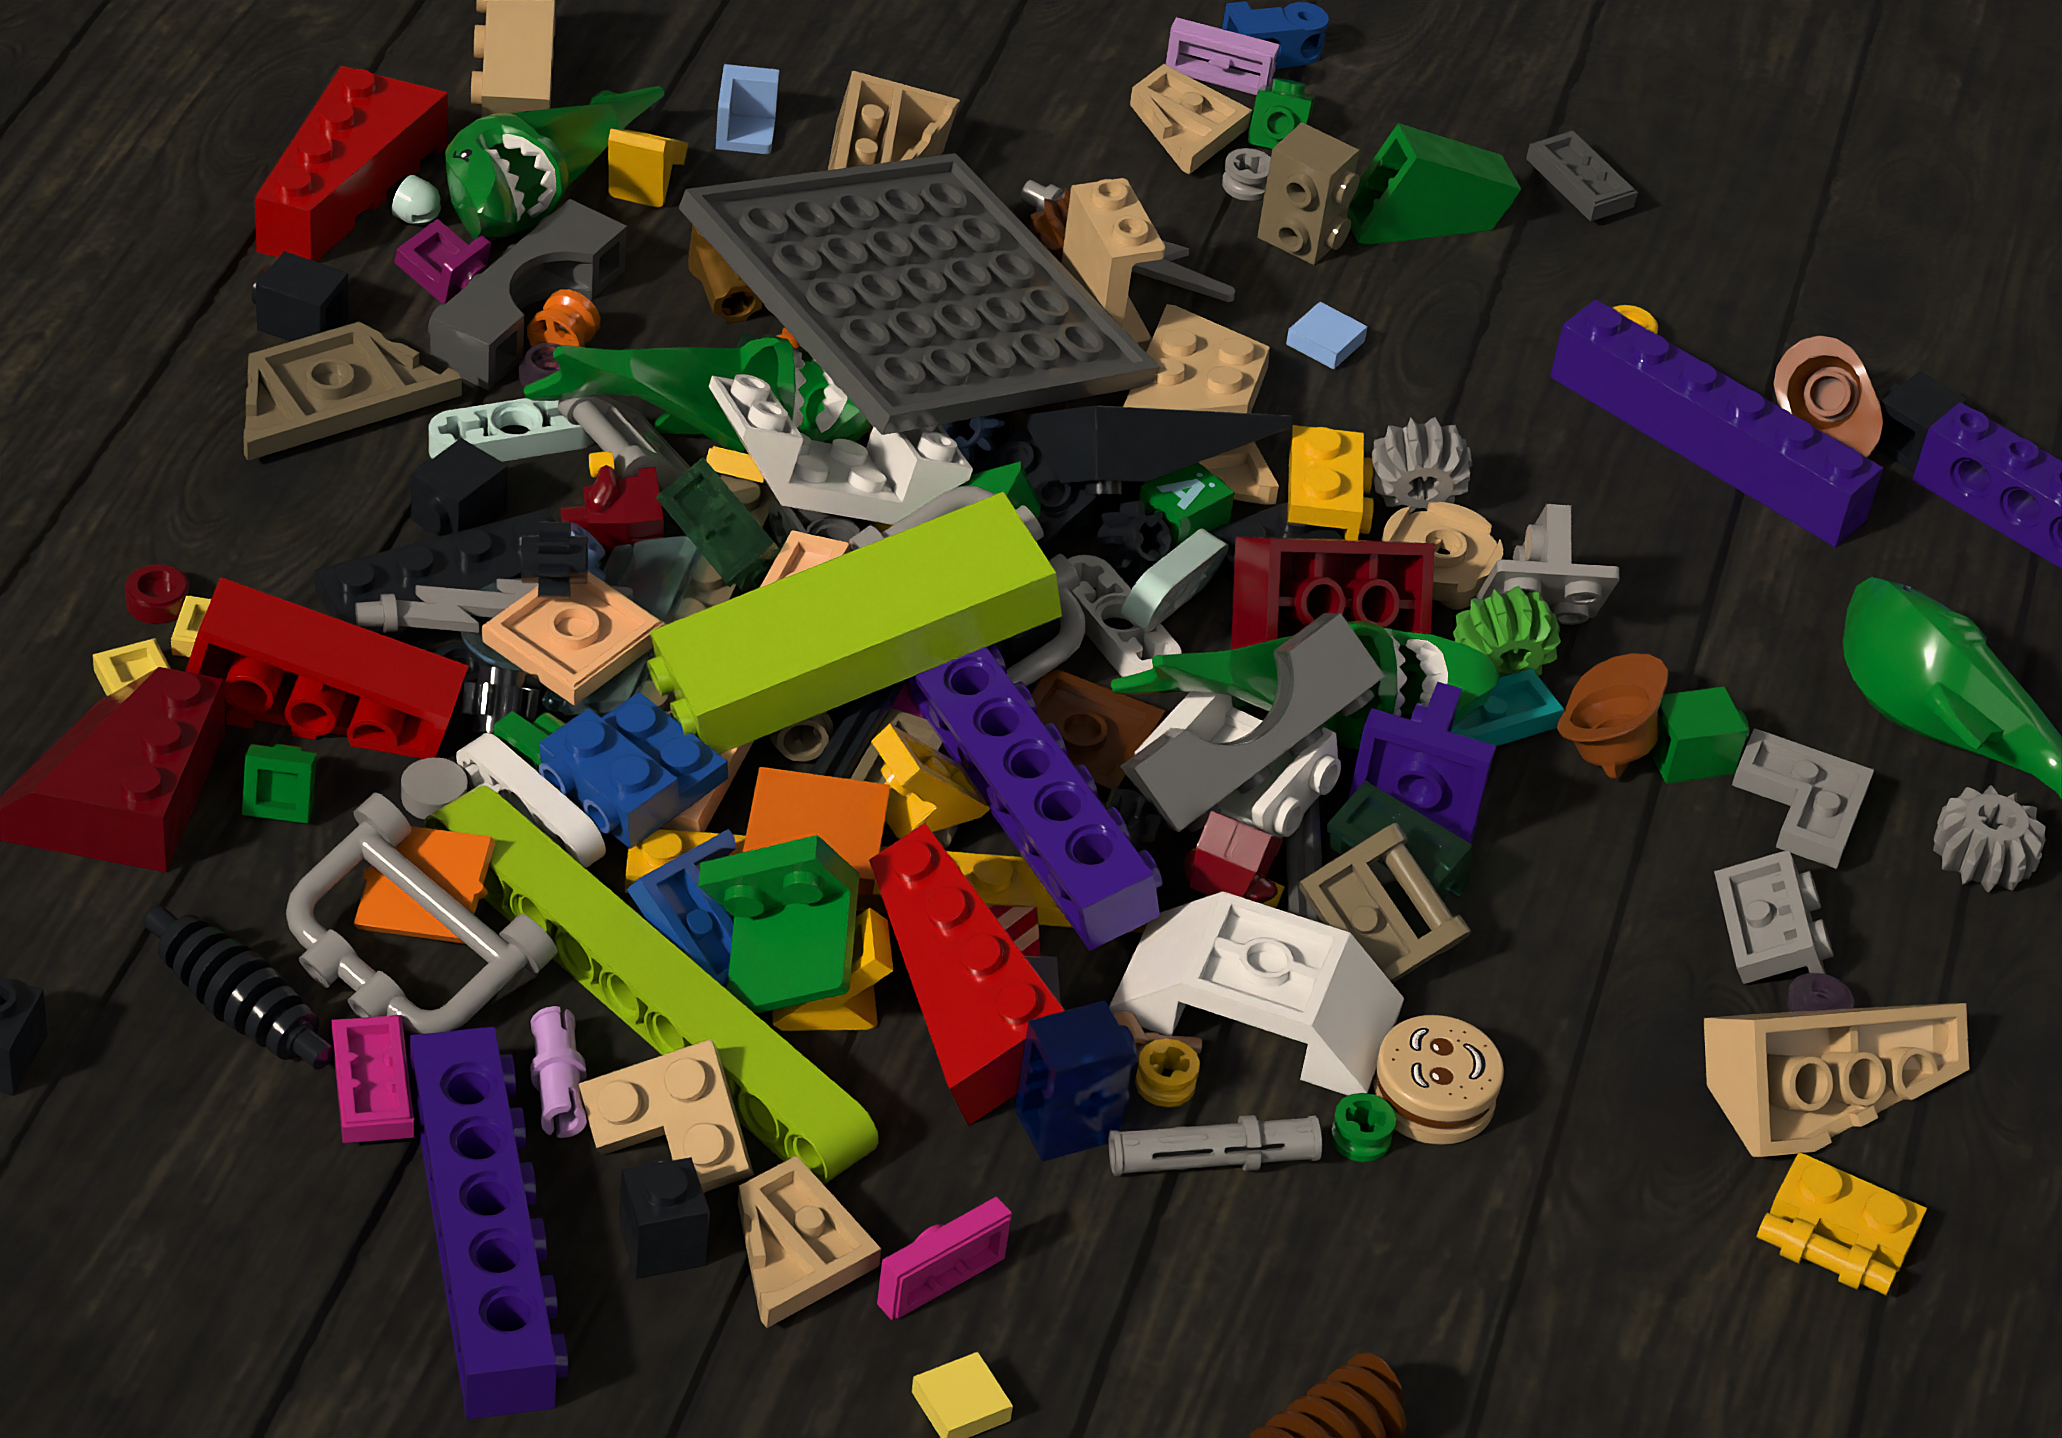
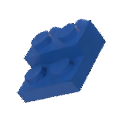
[539,692,729,849]

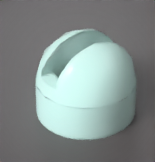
[392,175,441,225]

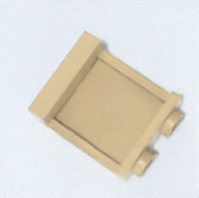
[1061,178,1165,352]

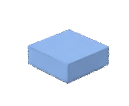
[1286,302,1368,369]

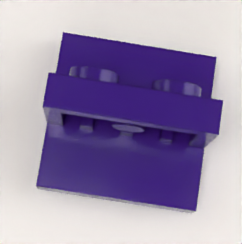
[1345,681,1496,852]

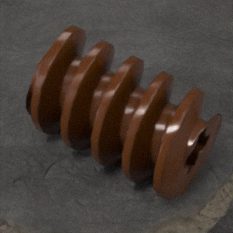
[1249,1352,1407,1438]

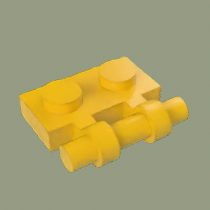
[1756,1152,1927,1295]

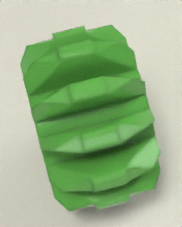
[1453,586,1561,678]

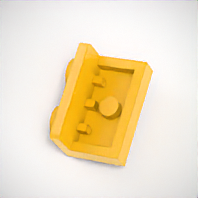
[1287,425,1373,540]

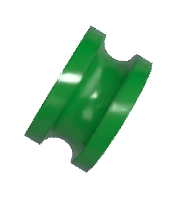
[1330,1093,1396,1162]

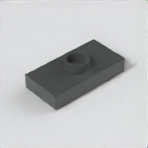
[1526,130,1638,222]

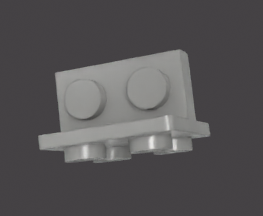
[1476,504,1619,625]

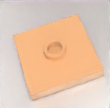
[482,571,665,706]

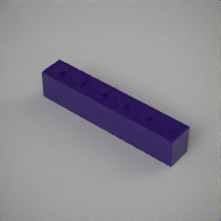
[1550,299,1883,547]

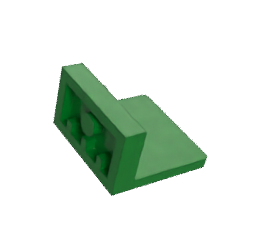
[698,835,859,1014]

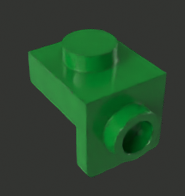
[1248,78,1316,149]

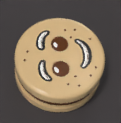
[1371,1015,1504,1145]

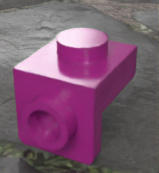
[394,219,492,304]

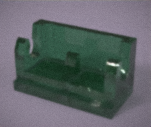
[656,457,781,594]
[1327,781,1473,904]

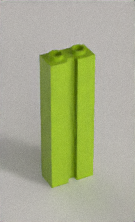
[647,491,1062,754]

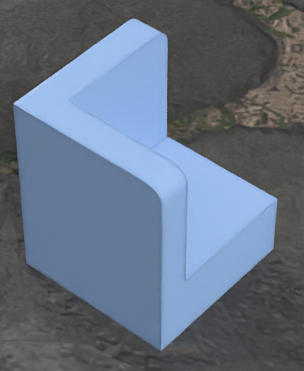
[715,64,779,154]

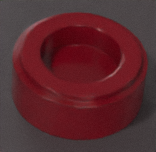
[125,564,190,624]

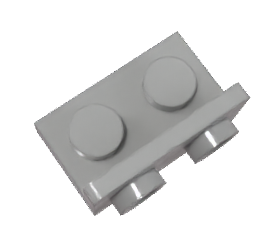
[1714,850,1834,987]

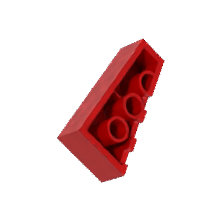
[255,66,448,262]
[186,577,468,759]
[869,823,1083,1126]

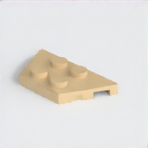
[1123,304,1270,413]

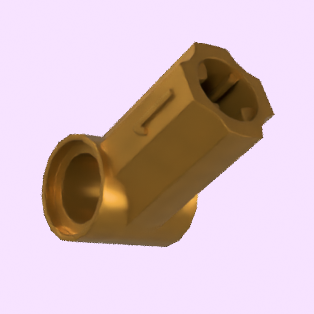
[688,225,763,323]

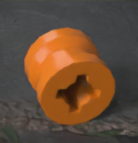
[527,289,601,364]

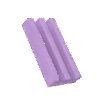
[1166,17,1280,96]

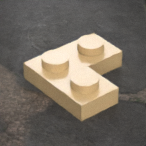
[579,1039,754,1193]

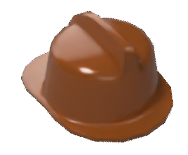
[1774,336,1884,458]
[1557,653,1669,779]

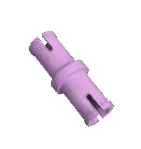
[530,1006,587,1138]

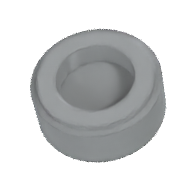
[401,758,468,819]

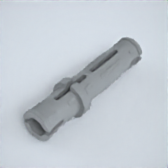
[1109,1115,1322,1176]

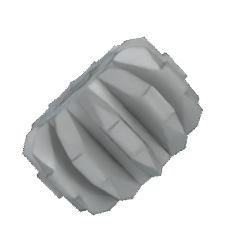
[1371,417,1472,514]
[1933,785,2046,892]

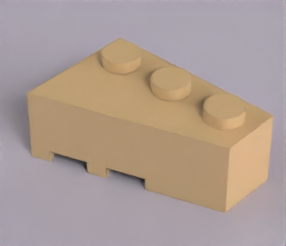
[471,0,556,117]
[828,71,960,170]

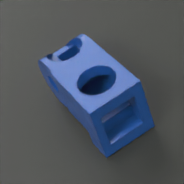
[1222,1,1329,73]

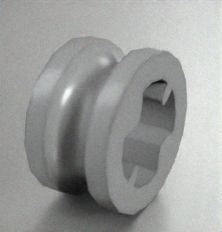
[1222,148,1271,201]

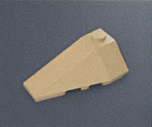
[1704,1003,1969,1157]

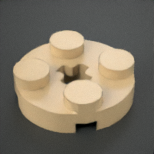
[1382,502,1503,609]

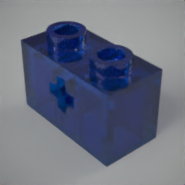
[1015,1000,1137,1162]

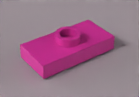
[332,1015,414,1143]
[877,1196,1012,1321]

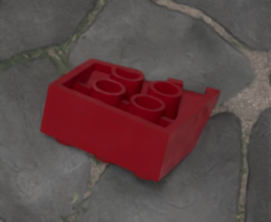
[1231,536,1435,721]
[0,667,225,873]

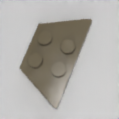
[244,322,462,461]

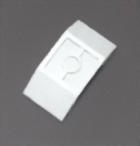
[709,374,973,525]
[1108,891,1404,1096]

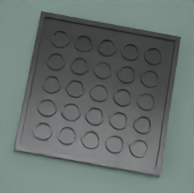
[679,153,1159,435]

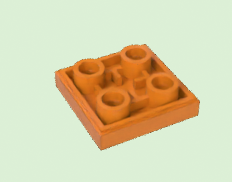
[743,767,890,896]

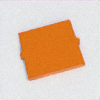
[353,826,496,944]

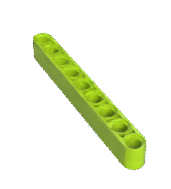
[423,785,879,1185]

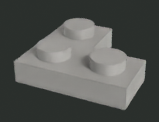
[1732,728,1874,869]

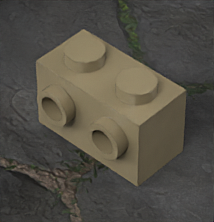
[1257,123,1359,265]

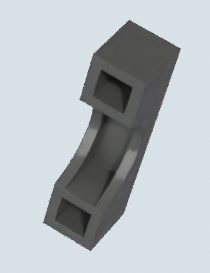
[428,199,627,391]
[1120,613,1385,833]

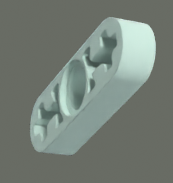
[429,398,595,462]
[1121,528,1228,632]

